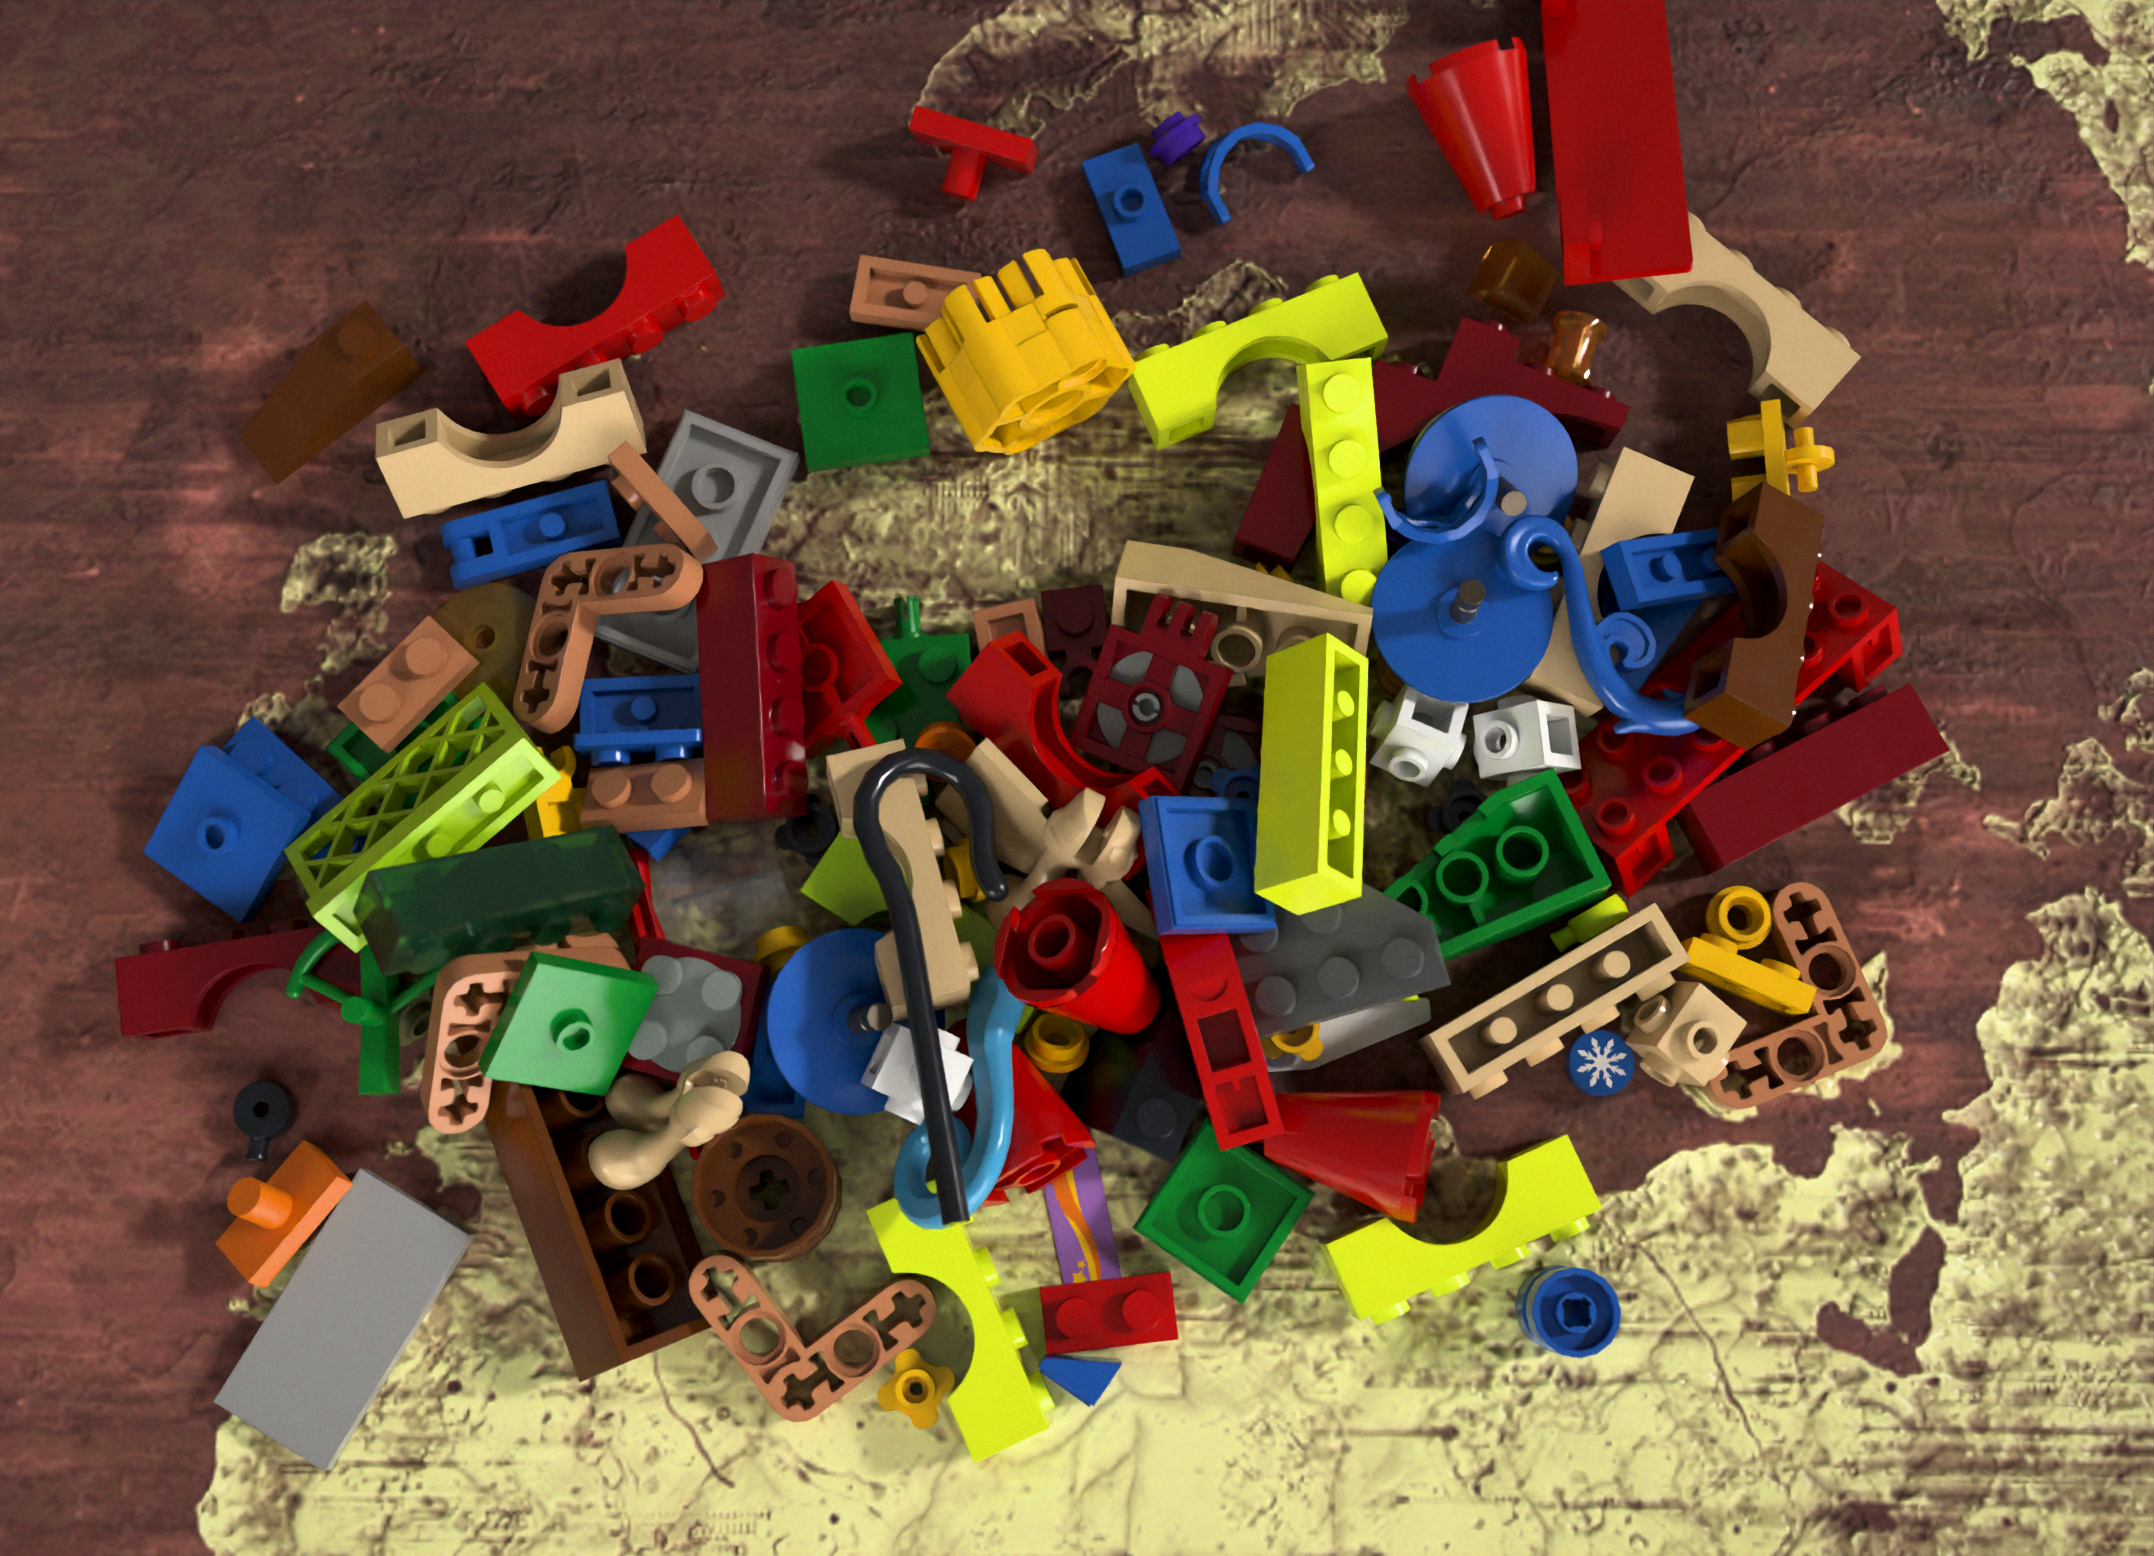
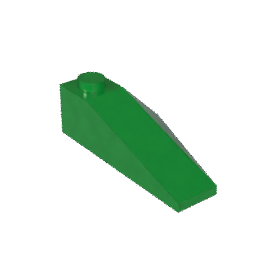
[1382,768,1612,962]

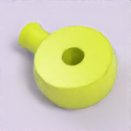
[1550,894,1629,952]

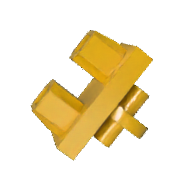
[1727,399,1835,502]

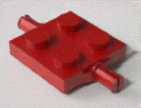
[797,580,903,760]

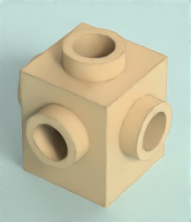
[1625,981,1747,1087]

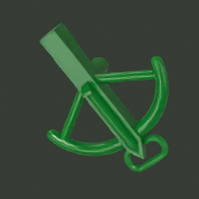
[285,911,468,1096]

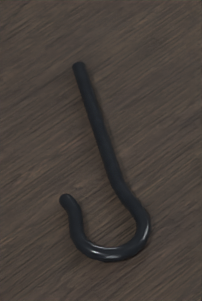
[853,747,1009,1226]

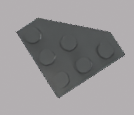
[1228,882,1451,1040]

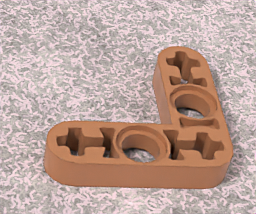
[513,543,703,734]
[1702,882,1887,1111]
[420,946,631,1134]
[689,1249,937,1422]

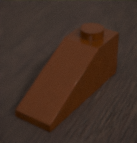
[238,300,425,484]

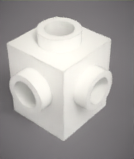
[1368,683,1469,788]
[1473,695,1581,787]
[860,1022,974,1126]

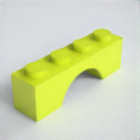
[1128,272,1388,451]
[1296,357,1388,607]
[1319,1134,1603,1325]
[866,1179,1056,1463]

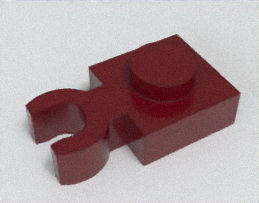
[1041,585,1108,699]

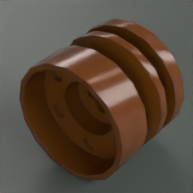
[692,1114,842,1263]

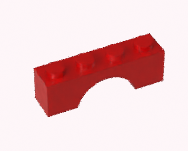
[464,214,726,422]
[945,630,1183,881]

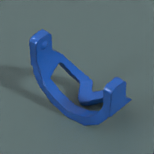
[1198,122,1315,226]
[1373,436,1500,545]

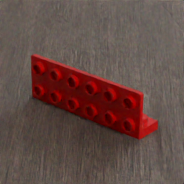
[1539,0,1693,286]
[1557,560,1903,899]

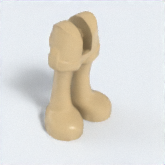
[983,787,1141,931]
[588,1051,750,1190]

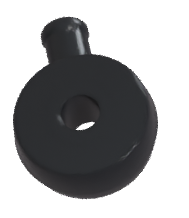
[233,1079,298,1162]

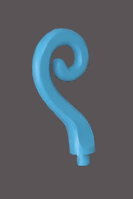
[893,963,1025,1230]

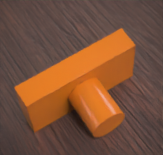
[215,1140,353,1288]

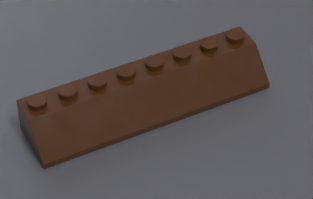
[407,843,728,1382]

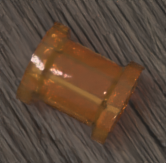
[1540,311,1608,387]

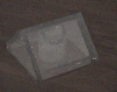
[649,820,803,959]

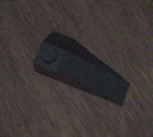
[1060,957,1203,1164]

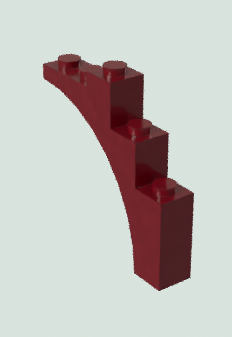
[1231,316,1630,574]

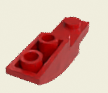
[1144,888,1285,1151]

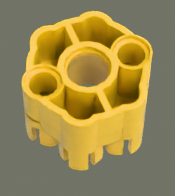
[916,249,1137,455]

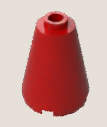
[1405,37,1537,222]
[994,877,1160,1035]
[946,1017,1096,1207]
[1255,1090,1441,1224]

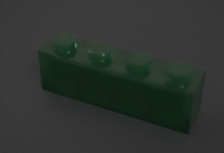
[353,825,646,977]

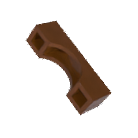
[1682,481,1825,751]

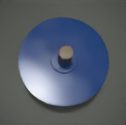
[1403,394,1578,556]
[1370,528,1553,703]
[765,928,945,1115]

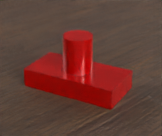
[909,105,1038,203]

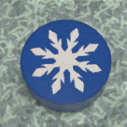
[1565,1030,1634,1096]

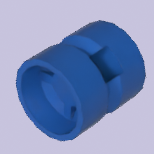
[1515,1264,1621,1358]

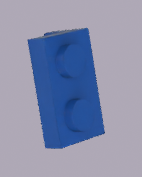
[573,674,703,767]

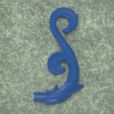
[1496,515,1701,736]

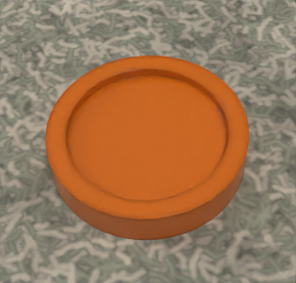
[914,721,978,783]

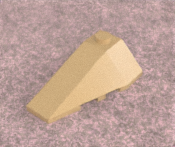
[1111,540,1374,687]
[934,738,1161,950]

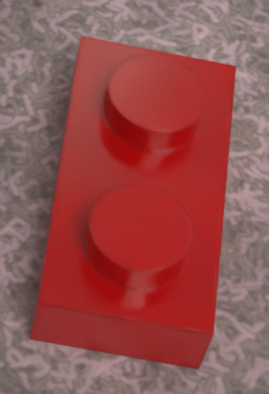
[1039,1271,1179,1355]

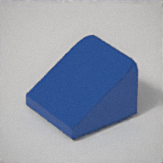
[1038,1353,1122,1407]

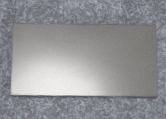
[593,409,801,675]
[214,1168,475,1471]

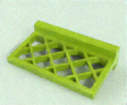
[284,681,562,953]

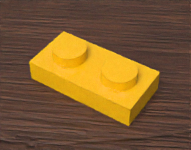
[1674,933,1817,1017]

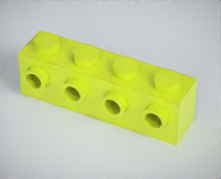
[1254,632,1368,915]

